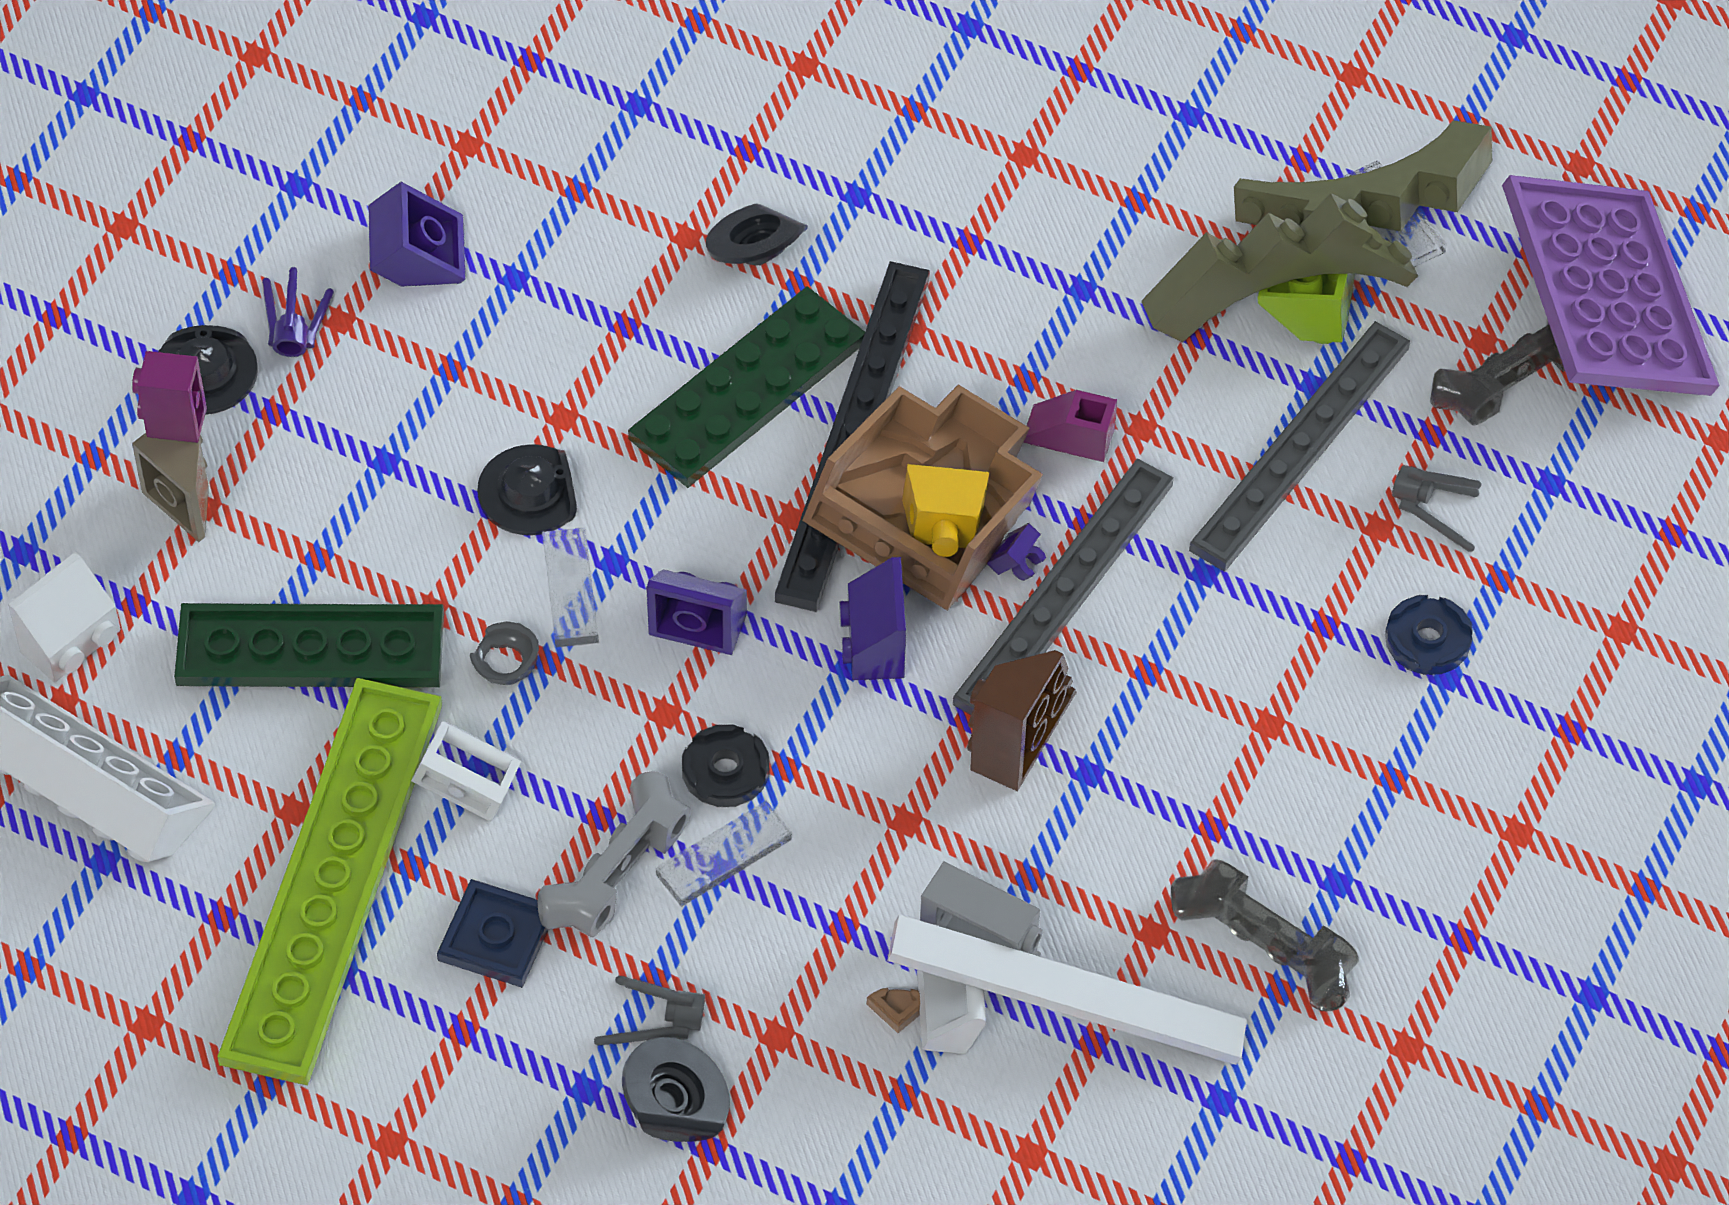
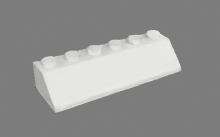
[0,675,215,862]

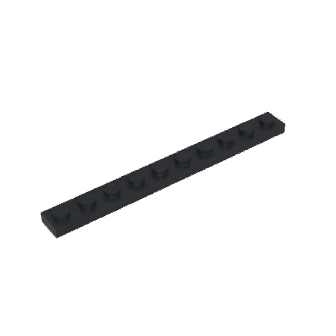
[775,261,930,612]

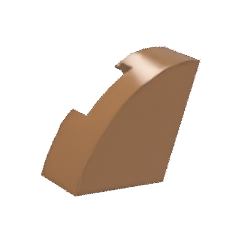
[866,988,920,1033]

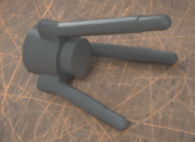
[1392,465,1482,552]
[594,975,706,1046]

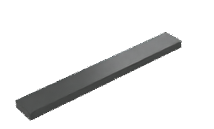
[1189,321,1410,572]
[953,458,1174,715]

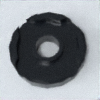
[682,725,769,807]

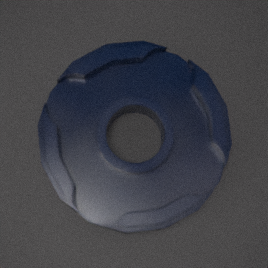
[1385,595,1473,675]

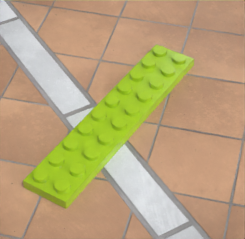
[217,678,442,1086]

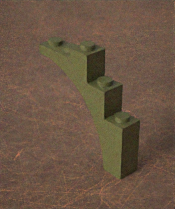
[1233,120,1492,232]
[1141,193,1418,342]

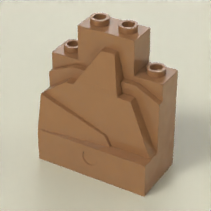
[802,384,1043,611]

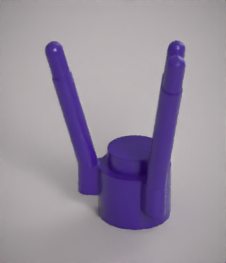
[262,267,334,357]

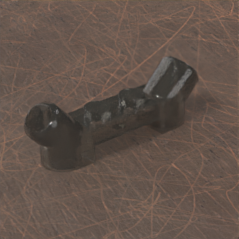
[1430,319,1565,425]
[1171,859,1359,1012]

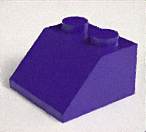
[368,181,466,287]
[839,557,906,680]
[646,569,747,655]

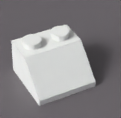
[8,551,121,683]

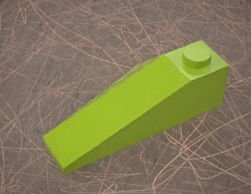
[1258,274,1355,344]

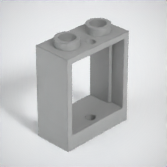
[920,861,1043,957]

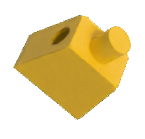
[902,464,989,557]

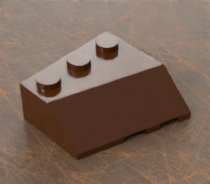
[967,650,1077,792]

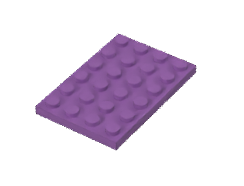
[1502,175,1720,396]

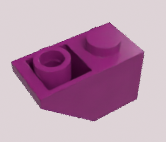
[1023,390,1117,462]

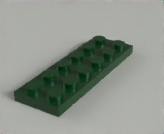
[628,286,865,488]
[174,603,444,687]

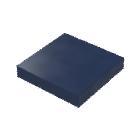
[437,879,549,988]

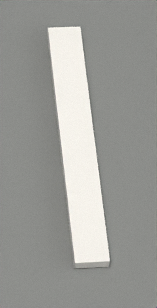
[887,914,1247,1065]

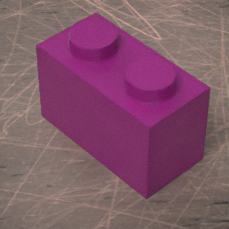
[132,351,207,443]

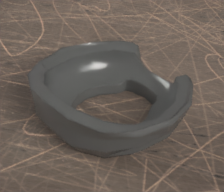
[470,621,539,685]

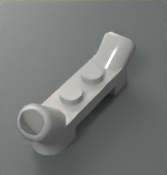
[537,771,691,938]

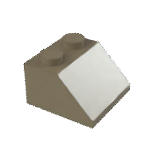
[132,433,209,542]

